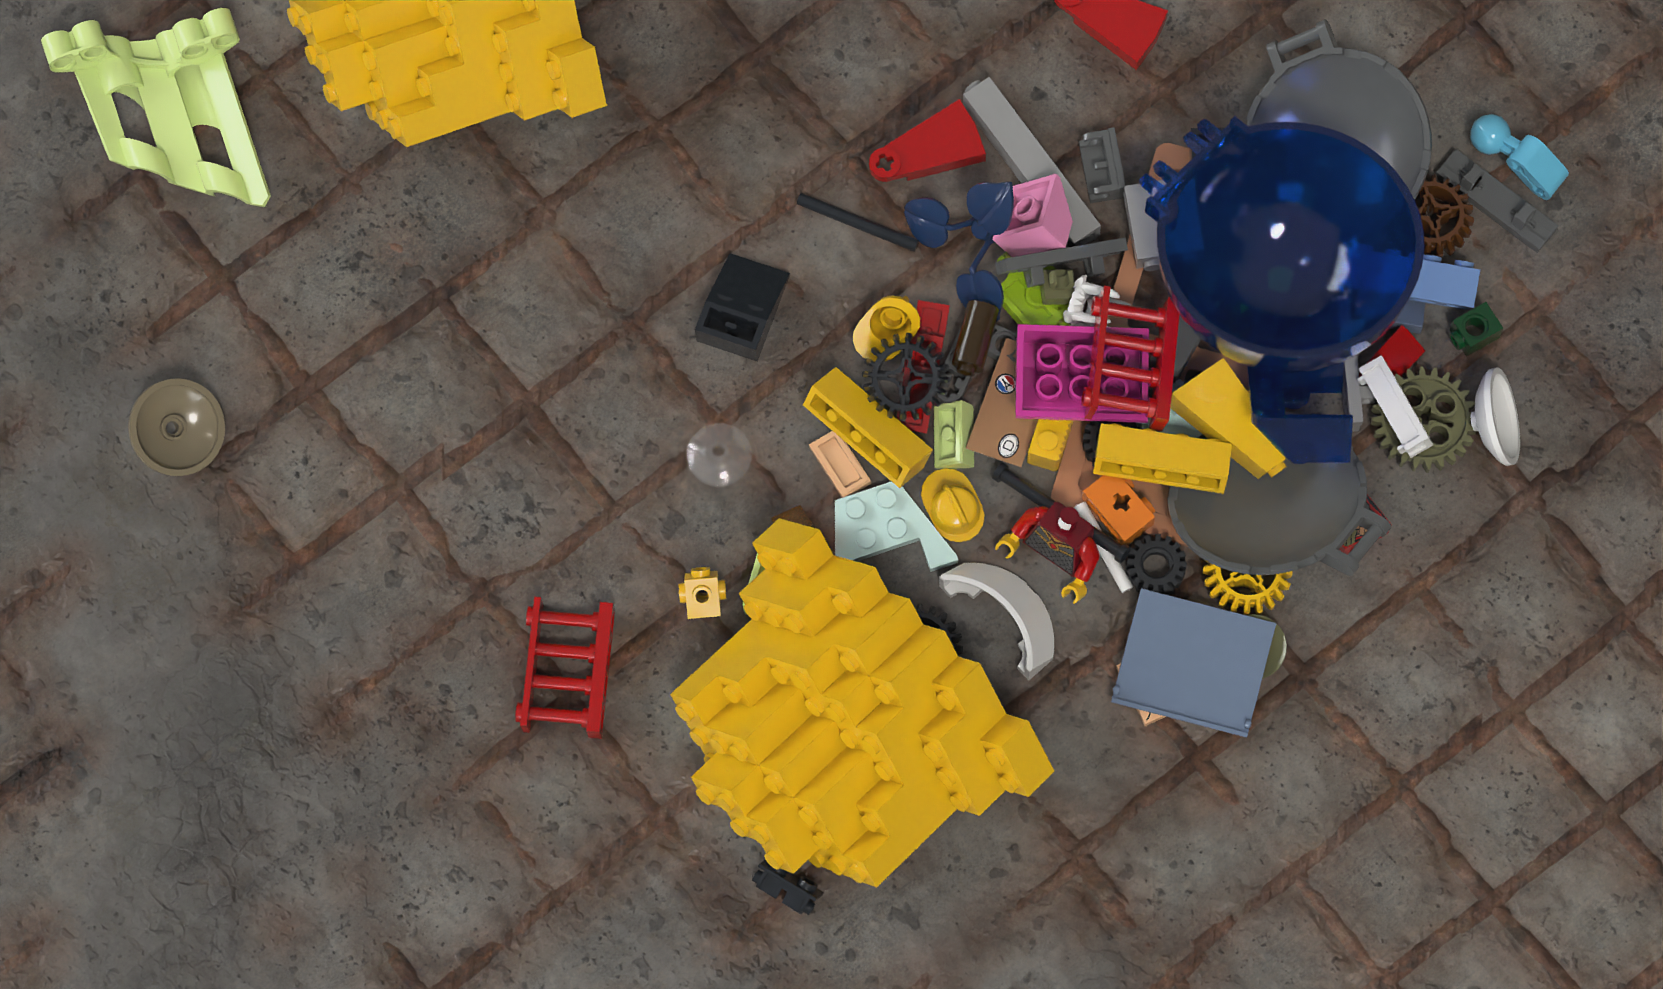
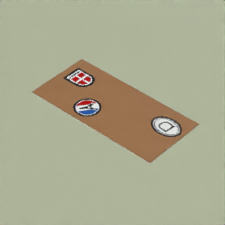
[966,338,1038,467]

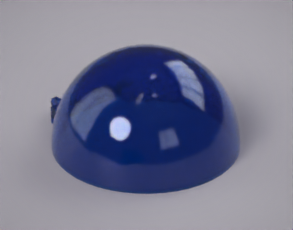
[1138,116,1424,373]

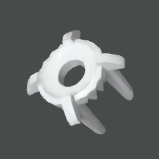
[1063,275,1131,327]

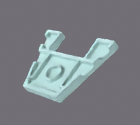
[835,481,958,572]

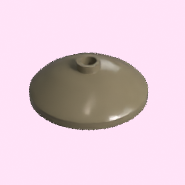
[128,378,225,476]

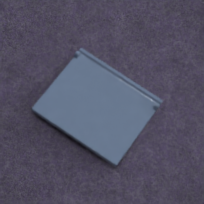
[1111,588,1276,738]

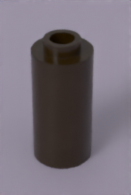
[952,300,999,377]

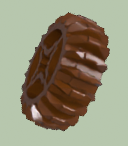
[1387,174,1474,258]

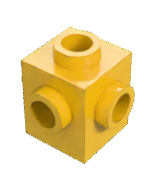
[679,567,726,619]

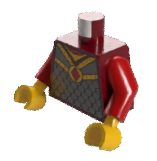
[995,501,1100,604]

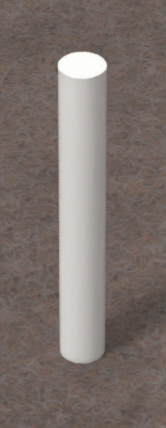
[1074,501,1133,593]

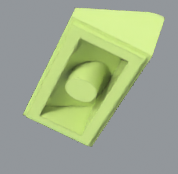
[934,400,974,469]

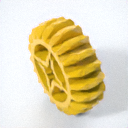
[1203,560,1293,615]

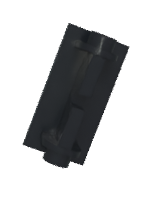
[752,860,824,915]

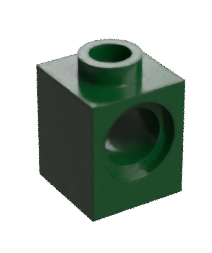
[1449,302,1504,357]

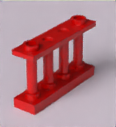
[1081,286,1181,432]
[515,597,615,739]

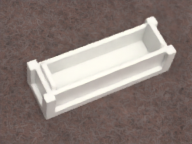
[1357,356,1434,458]

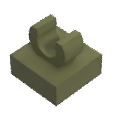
[1040,270,1075,305]

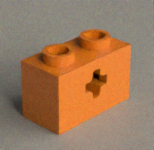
[1082,475,1156,545]

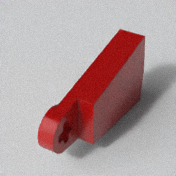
[1054,0,1168,70]
[869,99,986,182]

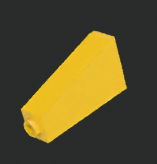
[1171,358,1292,479]

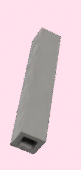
[963,77,1101,247]

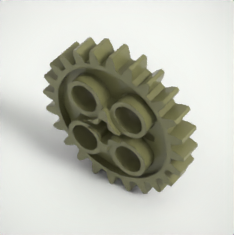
[1371,366,1477,473]

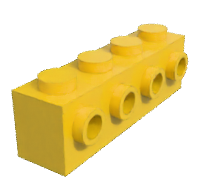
[803,367,933,488]
[1093,423,1232,494]

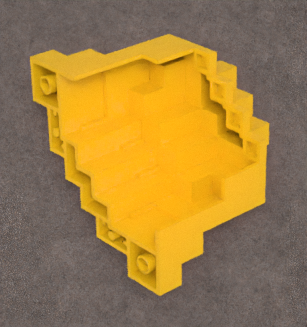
[287,0,607,147]
[670,518,1054,888]

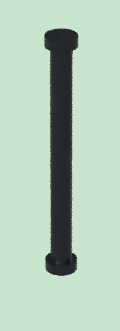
[992,463,1131,563]

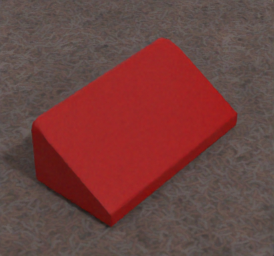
[1359,325,1426,385]

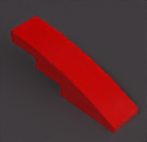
[897,300,950,434]

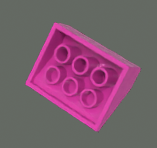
[1015,324,1149,423]

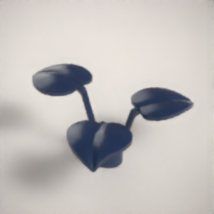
[904,182,1014,322]

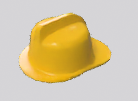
[853,295,920,361]
[921,468,985,542]

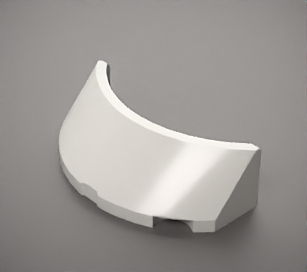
[939,563,1054,681]

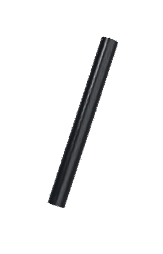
[797,193,919,252]

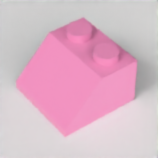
[992,174,1073,257]

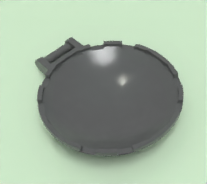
[1246,19,1432,242]
[1167,412,1391,576]

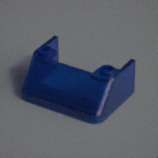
[1246,346,1353,464]

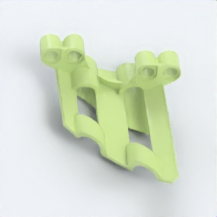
[41,8,271,207]

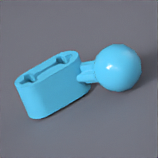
[1470,114,1569,200]

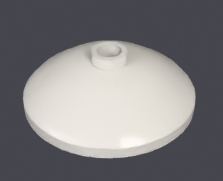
[1471,367,1520,466]

